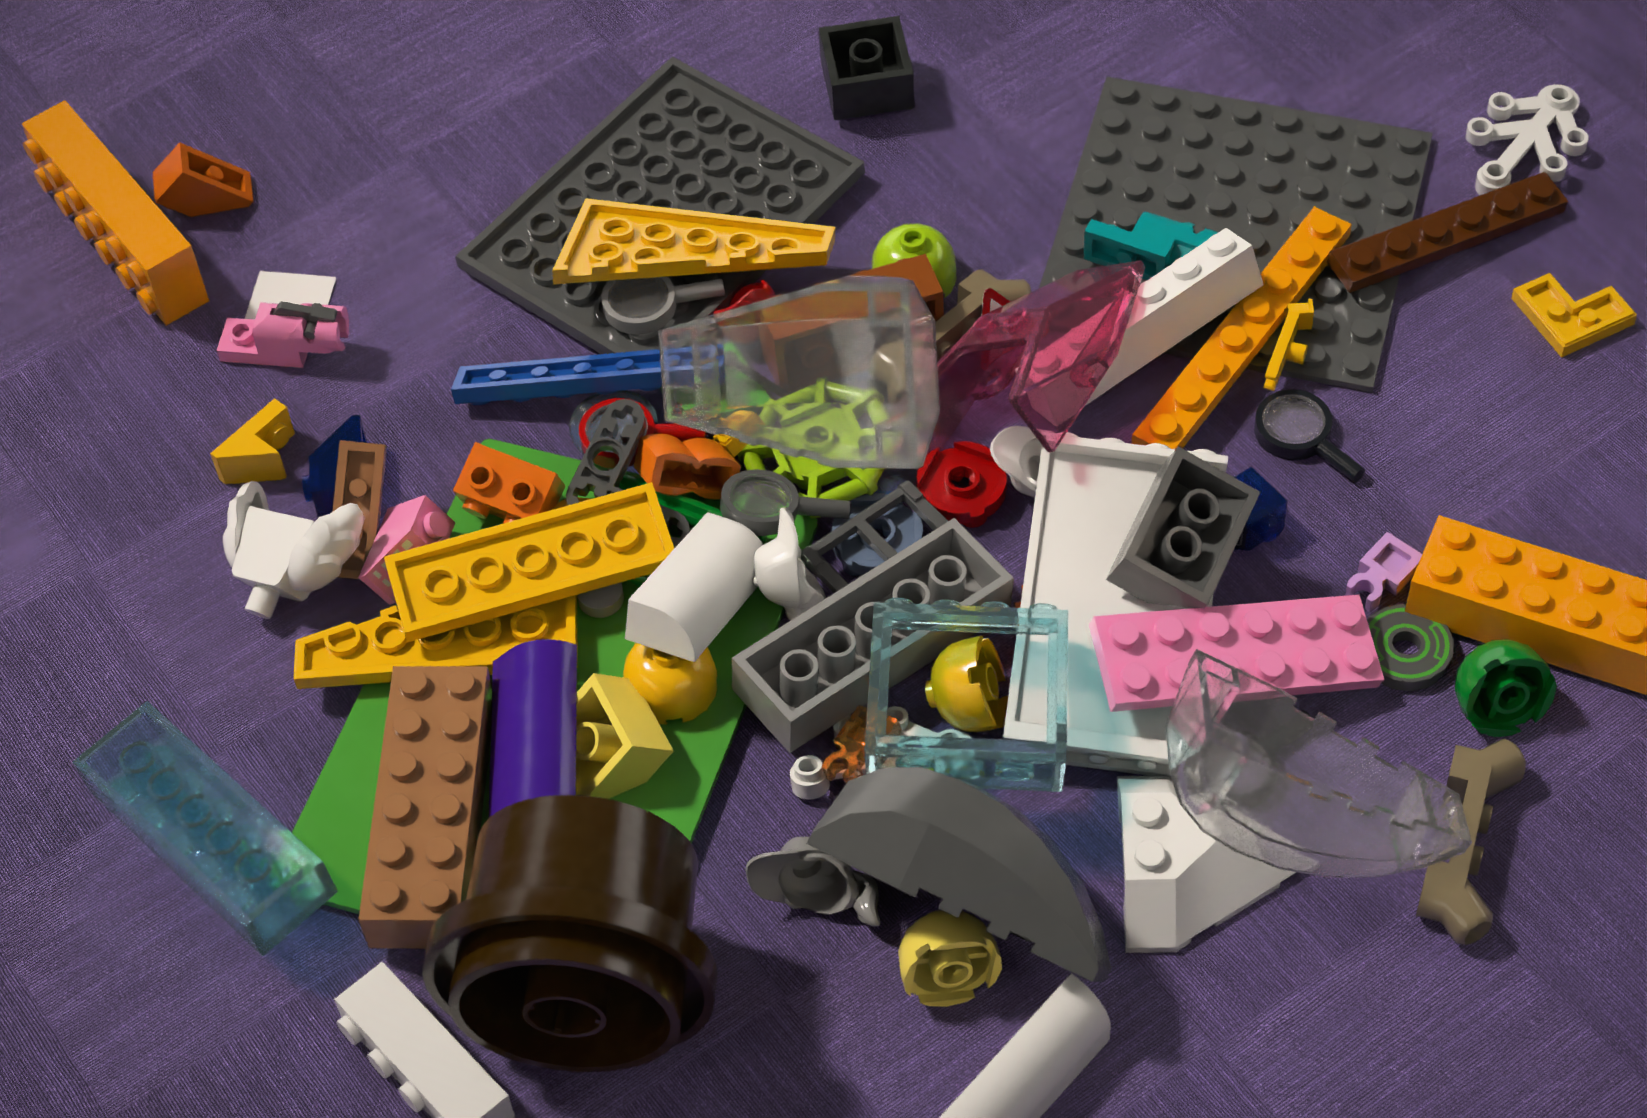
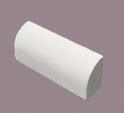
[625,512,763,662]
[939,973,1111,1118]

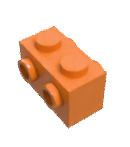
[453,442,565,524]

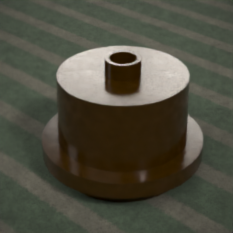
[423,795,718,1072]

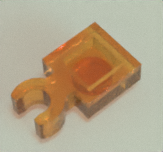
[822,705,903,784]

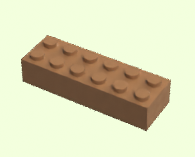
[358,666,492,949]

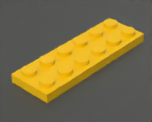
[384,482,675,642]

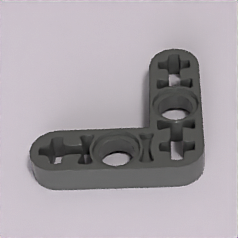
[566,399,690,548]

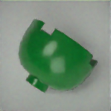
[1455,639,1557,737]

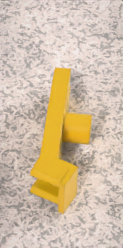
[1263,299,1314,391]

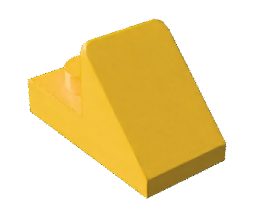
[210,398,295,484]

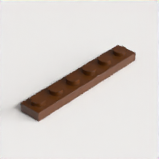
[1327,172,1569,293]

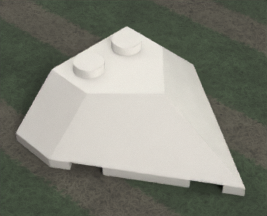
[1117,775,1319,953]

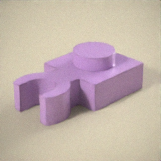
[1345,532,1422,612]

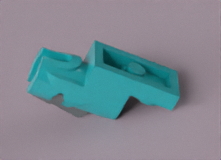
[1084,211,1219,280]

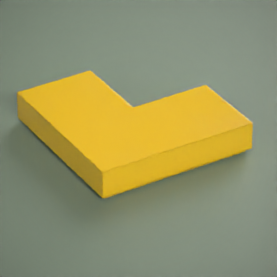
[1511,273,1637,358]

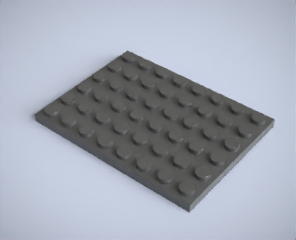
[455,56,865,354]

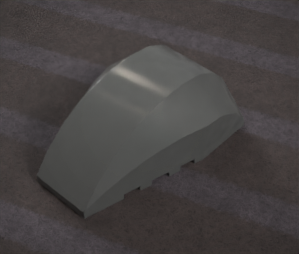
[807,767,1112,982]

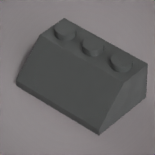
[1106,446,1260,609]

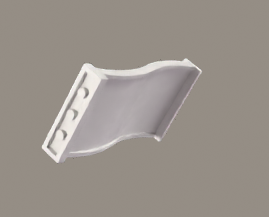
[1001,432,1228,781]

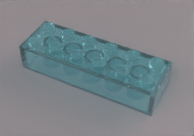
[72,701,338,957]

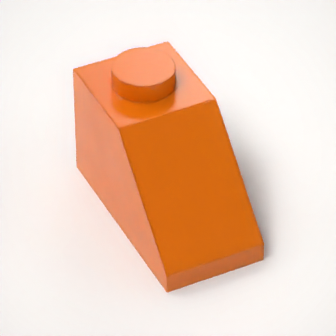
[152,142,253,217]

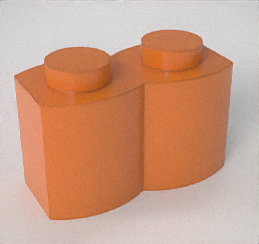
[634,433,741,499]

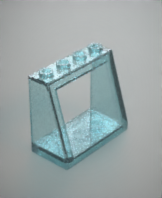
[865,598,1068,792]

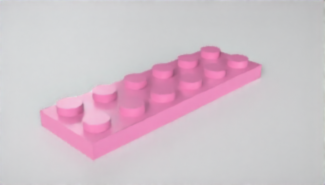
[1089,594,1384,712]

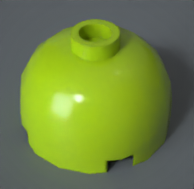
[872,223,956,298]

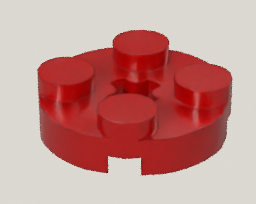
[917,441,1007,528]

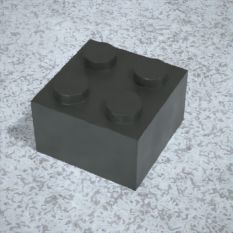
[819,16,915,121]

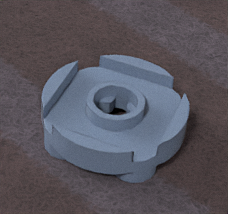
[832,493,923,576]

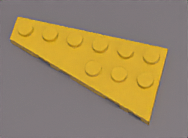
[552,198,835,285]
[294,595,578,689]

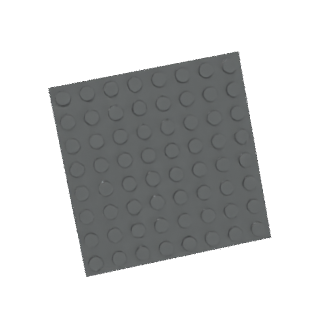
[1030,77,1433,393]

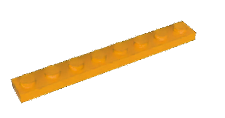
[1131,207,1352,449]

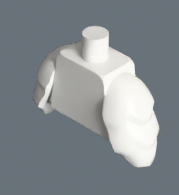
[223,481,365,619]

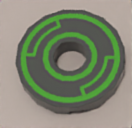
[1367,604,1454,691]

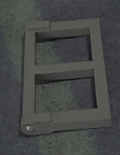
[801,480,948,593]

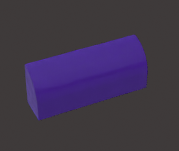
[489,639,577,818]

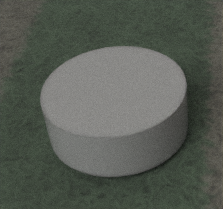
[577,582,624,618]

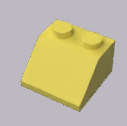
[576,673,674,799]

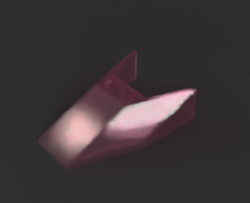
[888,260,1145,458]

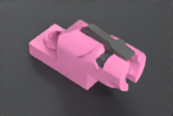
[217,301,349,368]

